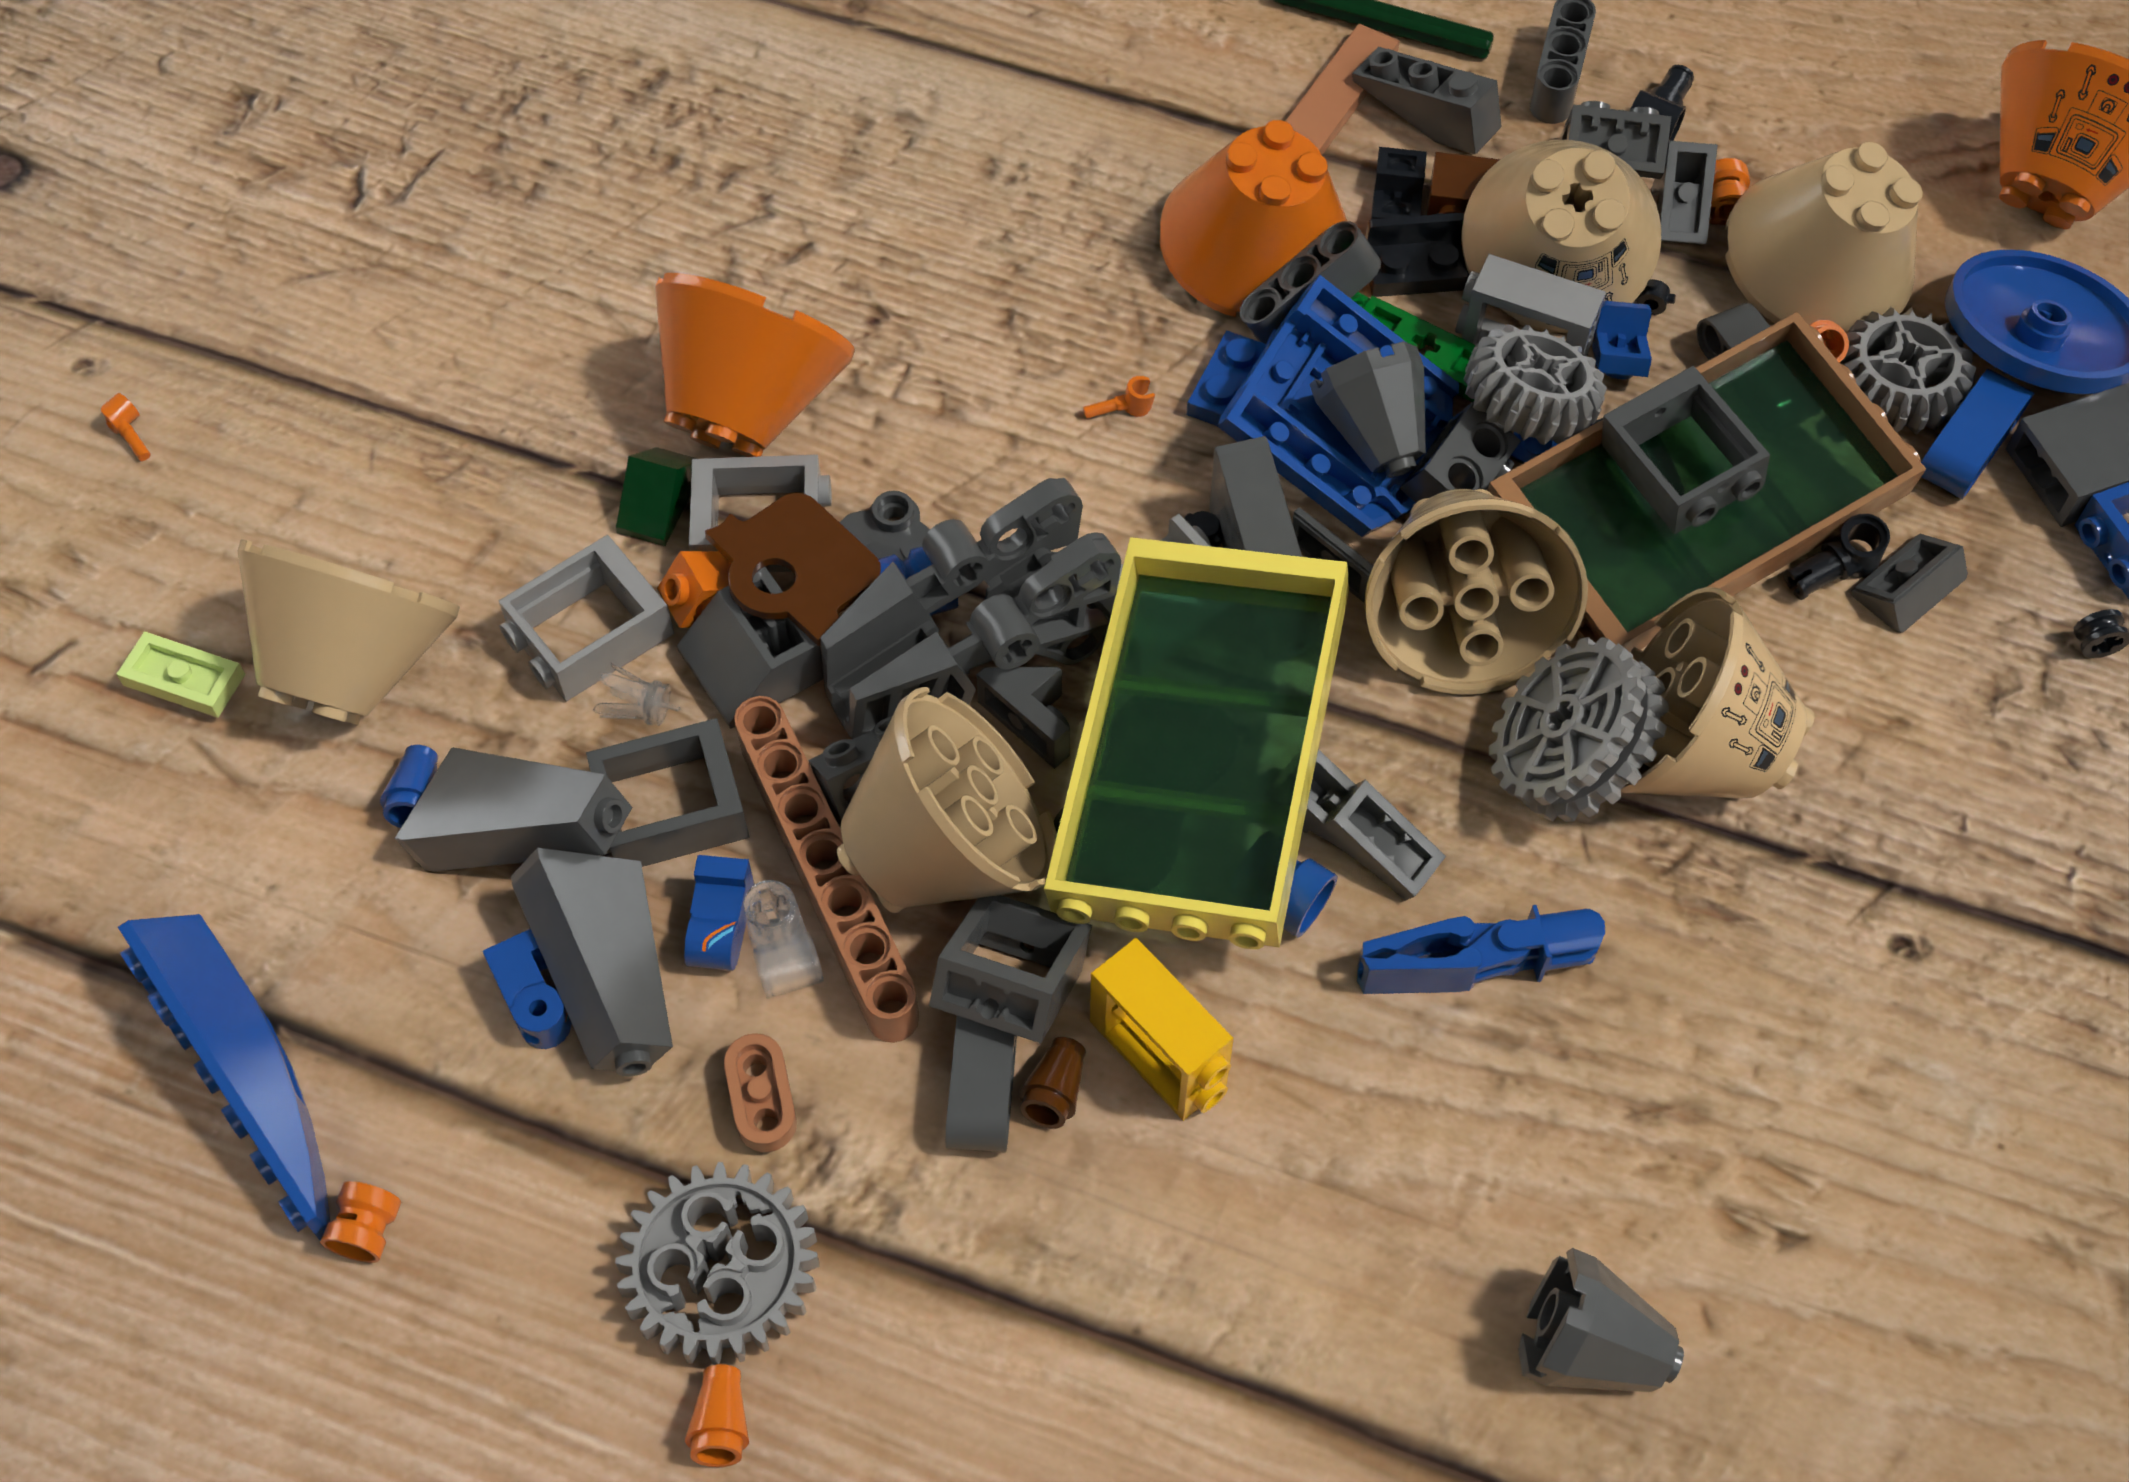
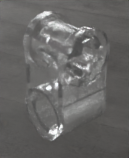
[743,880,824,999]

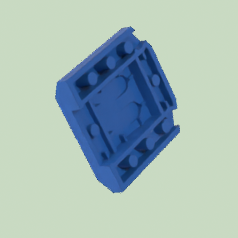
[1217,275,1459,537]

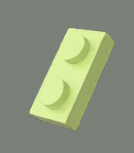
[116,631,246,718]

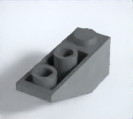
[1352,47,1502,155]

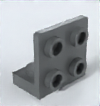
[1560,101,1672,179]

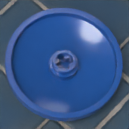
[1945,250,2129,394]

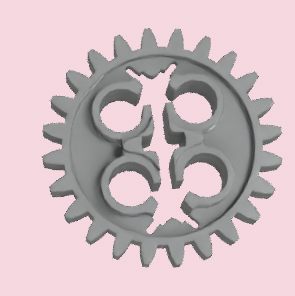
[615,1162,820,1365]

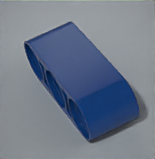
[1921,369,2034,500]

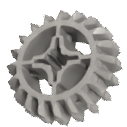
[1840,307,1976,435]
[1464,324,1607,445]

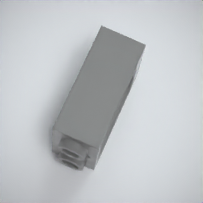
[1455,254,1606,357]
[689,454,832,572]
[499,535,674,702]

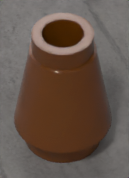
[1019,1037,1086,1129]

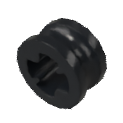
[2073,609,2129,658]

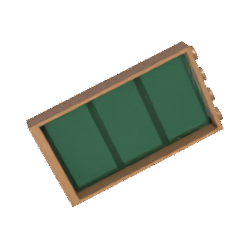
[1487,312,1926,652]

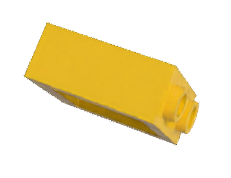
[1090,938,1234,1121]

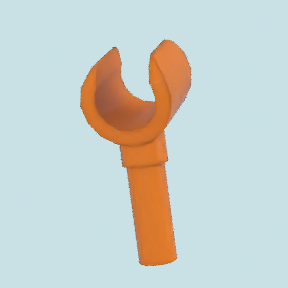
[1083,376,1155,419]
[101,393,151,461]

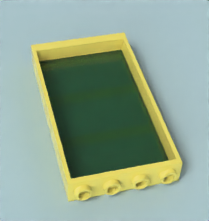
[1044,537,1349,949]

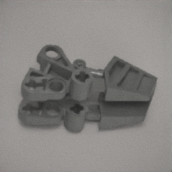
[820,478,1121,739]

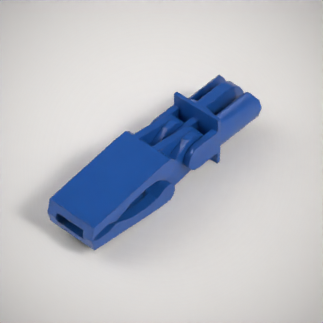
[1357,905,1605,994]

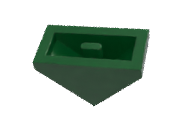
[616,447,698,546]

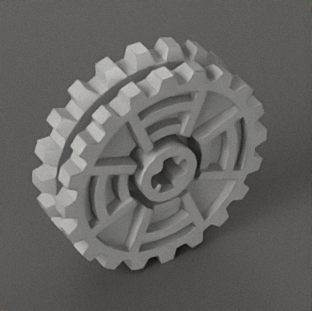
[1489,637,1669,822]

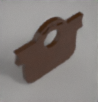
[705,493,881,646]

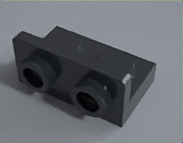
[1365,213,1469,297]

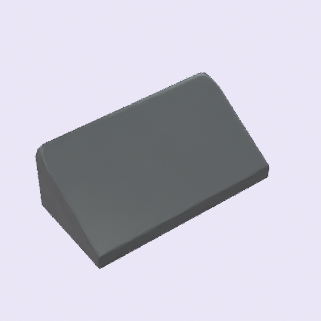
[1292,507,1374,603]
[1851,533,1968,633]

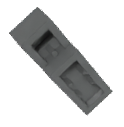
[1265,749,1446,901]

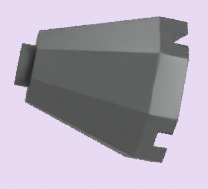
[1309,341,1426,478]
[1518,1248,1684,1392]

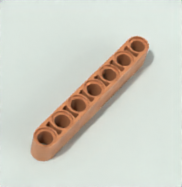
[734,696,919,1043]

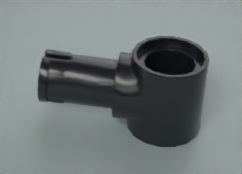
[1631,64,1694,141]
[1784,514,1890,600]

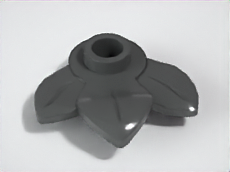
[840,491,930,560]

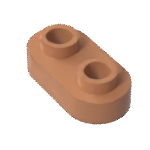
[724,1033,797,1152]

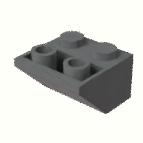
[677,567,824,729]

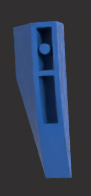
[118,914,330,1241]

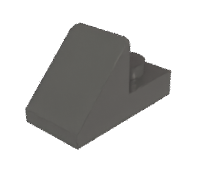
[1651,141,1718,245]
[976,667,1070,769]

